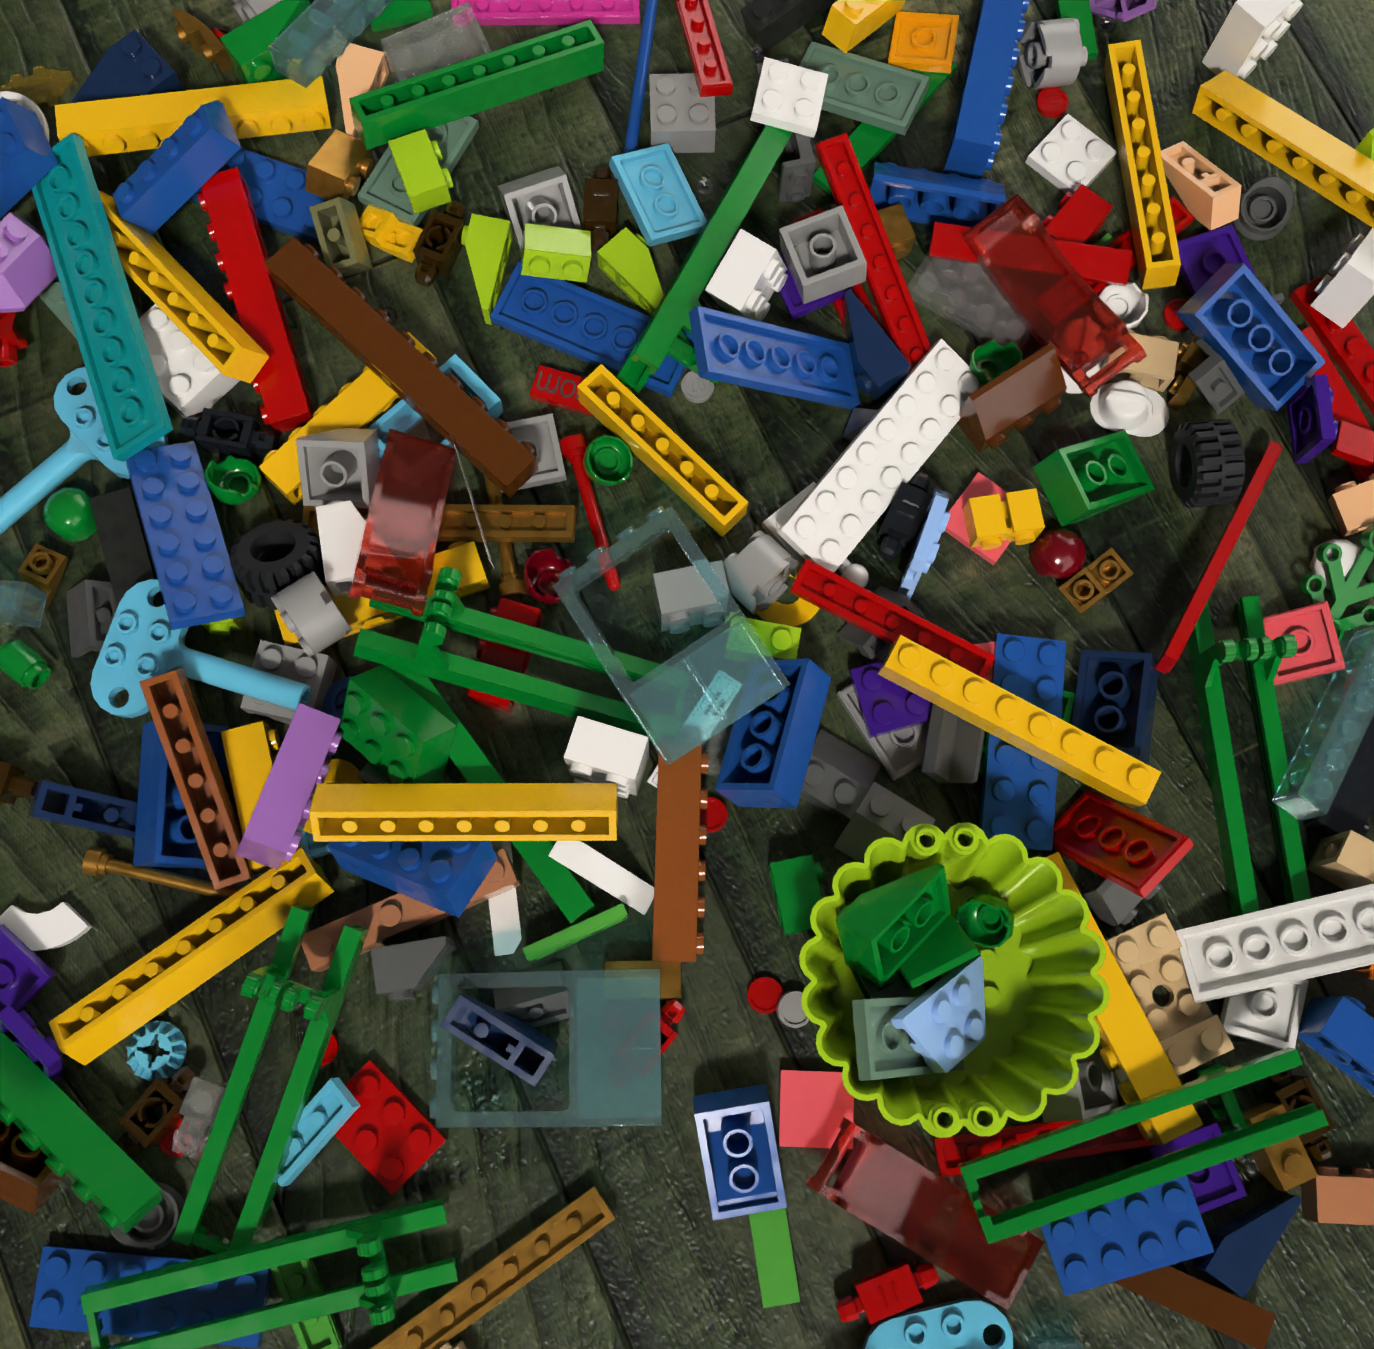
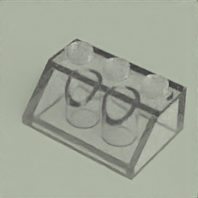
[380,2,492,83]

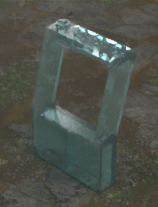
[553,506,790,766]
[430,969,662,1128]

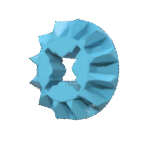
[125,1021,187,1081]

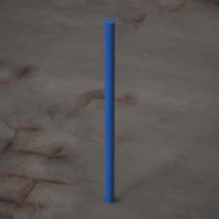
[623,0,658,154]

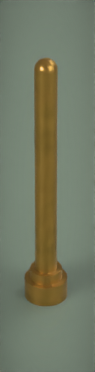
[484,475,528,601]
[82,846,241,900]

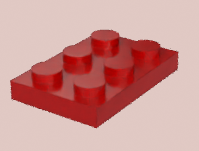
[335,1060,448,1196]

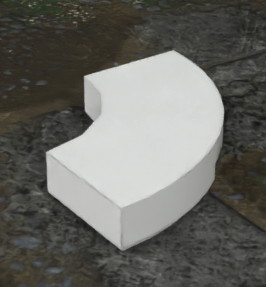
[0,902,92,951]

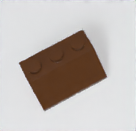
[957,343,1067,453]
[0,1119,64,1215]

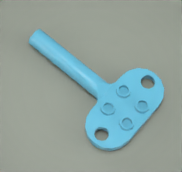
[0,367,169,535]
[90,579,311,718]
[862,1298,1014,1349]

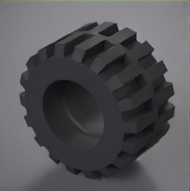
[1170,419,1245,508]
[230,519,325,610]

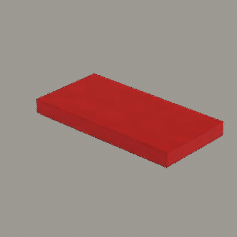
[1052,789,1194,899]

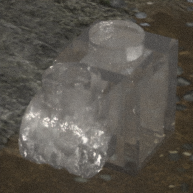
[172,1076,228,1161]

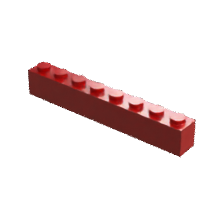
[197,167,314,434]

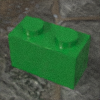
[767,854,824,937]

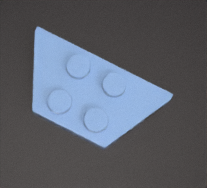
[897,488,951,601]
[891,955,986,1073]

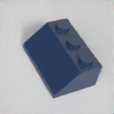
[1072,650,1159,765]

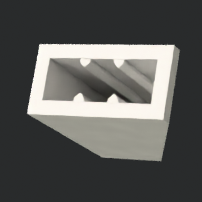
[316,500,403,596]

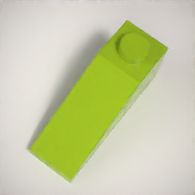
[461,214,513,325]
[597,227,664,317]

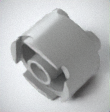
[1019,18,1088,89]
[723,530,800,614]
[271,571,353,658]

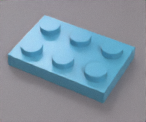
[609,143,707,247]

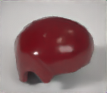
[1030,528,1086,580]
[523,548,576,604]

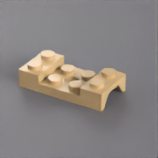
[1105,913,1235,1076]

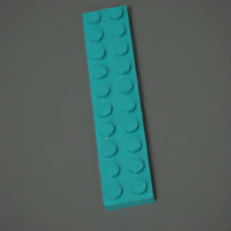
[32,133,173,462]

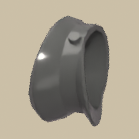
[1233,177,1294,241]
[110,1182,184,1252]

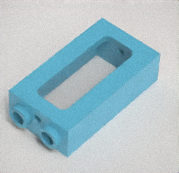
[367,354,504,490]

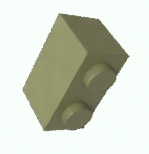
[309,197,373,278]

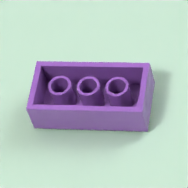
[235,703,343,870]

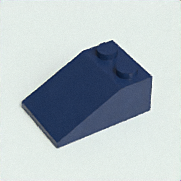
[70,29,184,103]

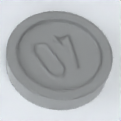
[681,371,714,403]
[776,990,809,1028]

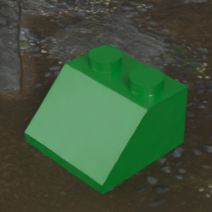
[898,915,980,989]

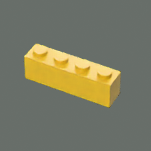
[221,721,301,873]

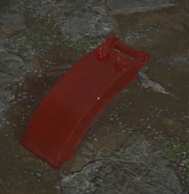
[962,194,1147,398]
[348,429,456,617]
[805,1117,1044,1310]

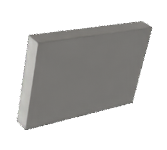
[836,684,930,782]

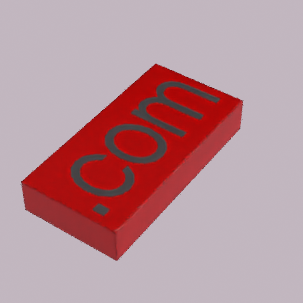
[529,365,594,417]

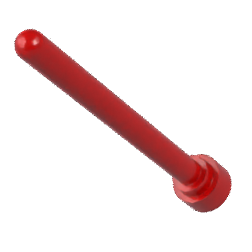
[559,434,621,591]

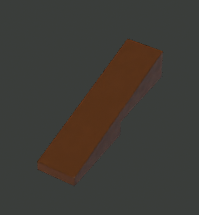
[1113,1266,1276,1349]

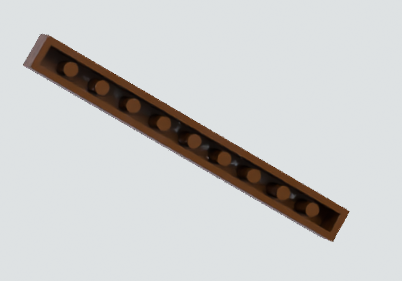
[264,237,539,498]

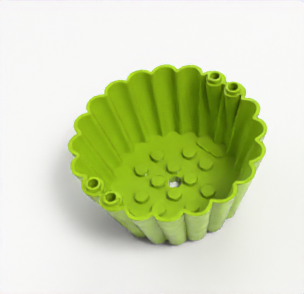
[799,822,1110,1138]

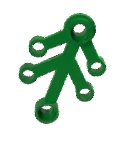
[1300,525,1374,642]

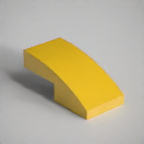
[359,205,423,263]

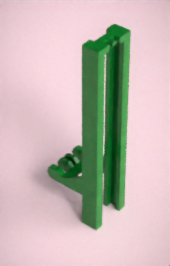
[616,125,793,393]
[353,567,691,742]
[1182,596,1311,917]
[382,638,597,925]
[172,904,369,1254]
[958,1047,1329,1244]
[80,1198,458,1349]

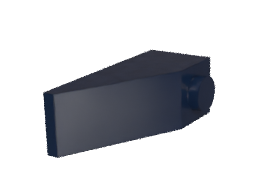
[842,289,911,400]
[27,780,138,839]
[440,993,558,1087]
[1193,1192,1302,1298]

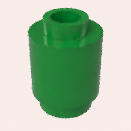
[0,640,51,690]

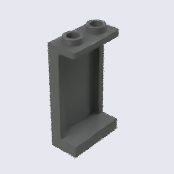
[752,58,816,202]

